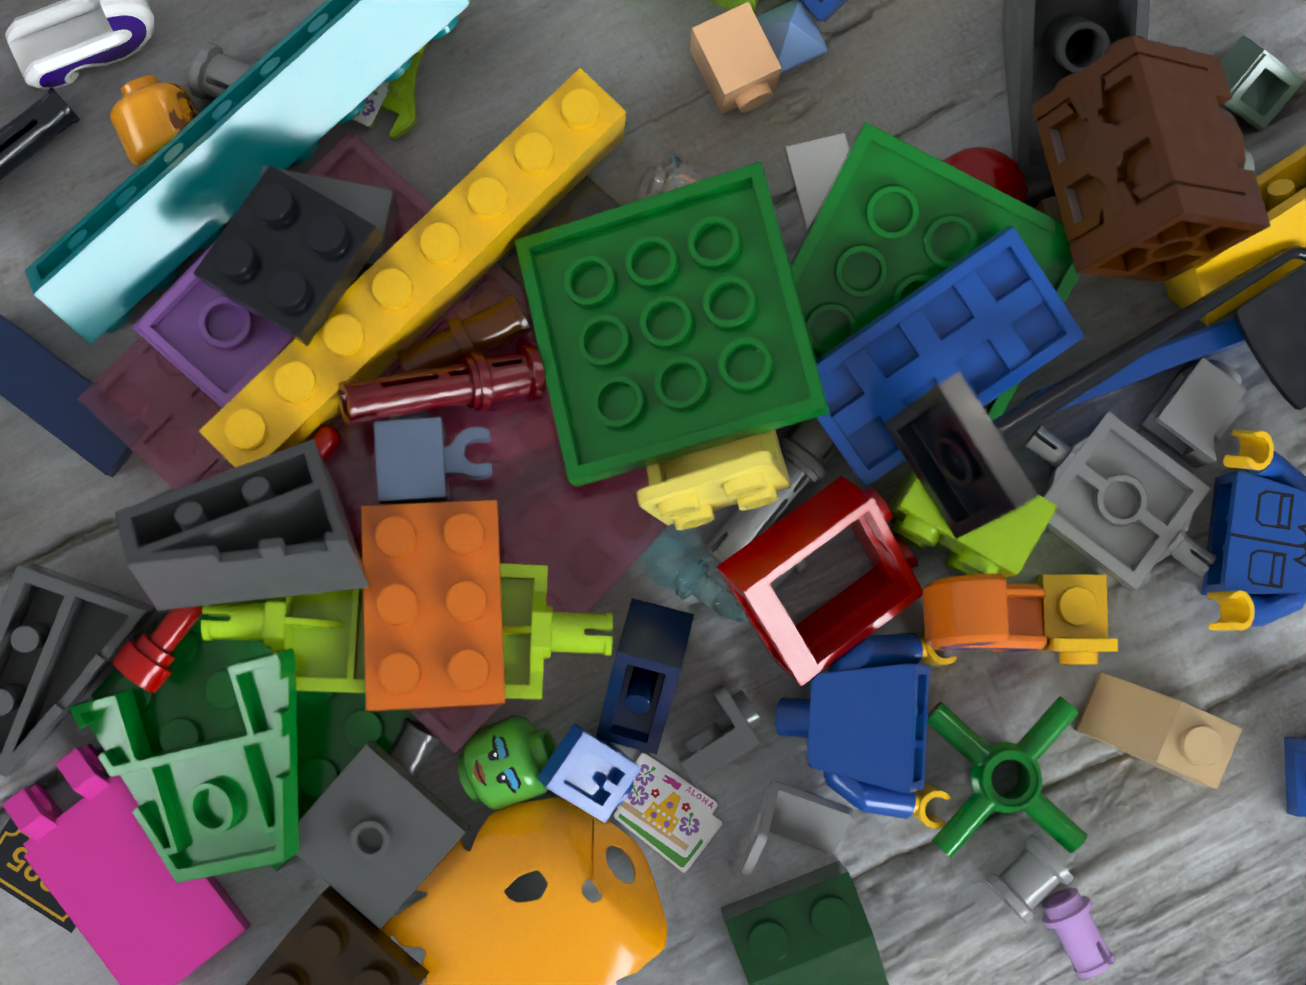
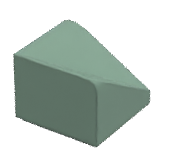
[1221,35,1305,132]

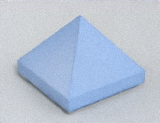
[756,0,828,75]

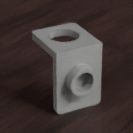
[740,779,853,876]

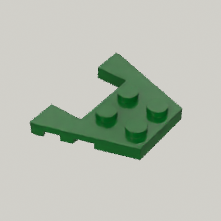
[70,647,299,883]

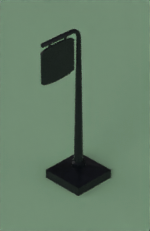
[884,246,1306,539]

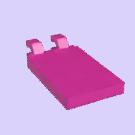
[2,744,251,985]

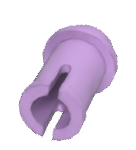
[1042,888,1115,978]

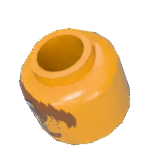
[110,75,198,167]

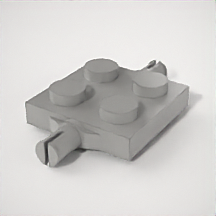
[1024,411,1216,590]

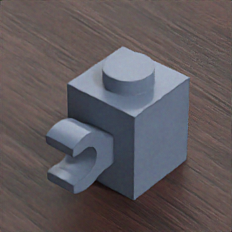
[374,411,493,505]

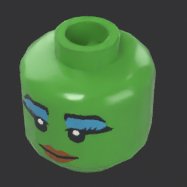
[457,715,557,811]

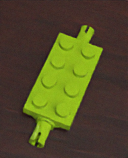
[201,558,613,700]

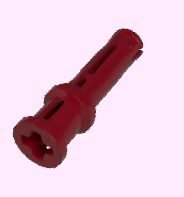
[338,343,545,425]

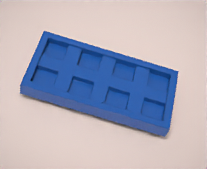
[816,226,1085,488]

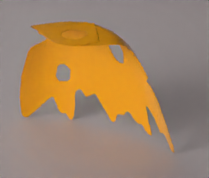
[381,797,668,985]

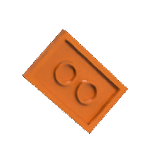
[361,500,506,711]

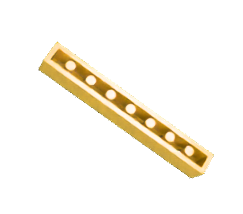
[199,68,626,468]

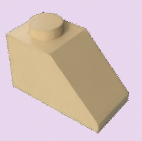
[1074,672,1243,789]

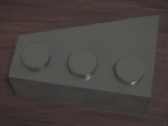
[115,439,370,610]
[0,564,156,777]

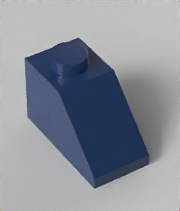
[596,598,694,755]

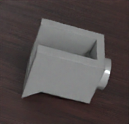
[1139,357,1247,468]

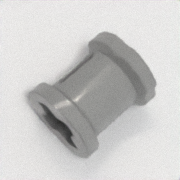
[188,42,252,99]
[985,835,1074,924]

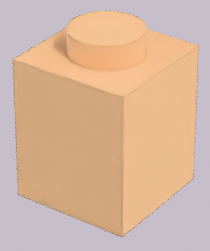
[690,2,782,115]

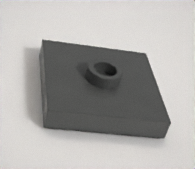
[296,739,470,929]

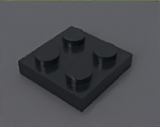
[193,165,384,346]

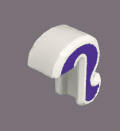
[5,0,154,90]

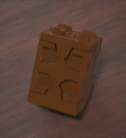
[1032,36,1271,283]

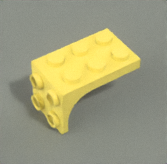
[636,429,792,530]

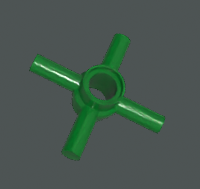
[927,696,1087,859]

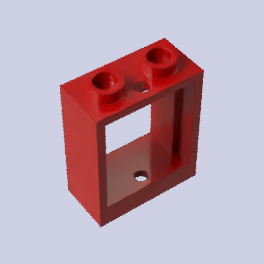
[716,476,923,686]

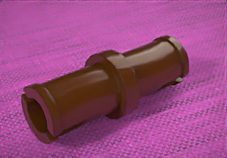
[397,294,531,372]

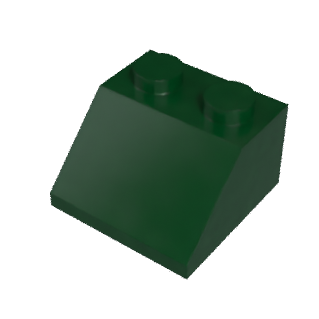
[721,861,889,985]

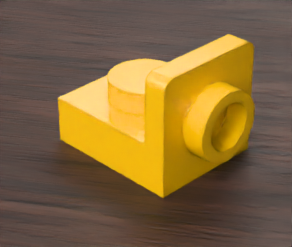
[1037,574,1118,665]

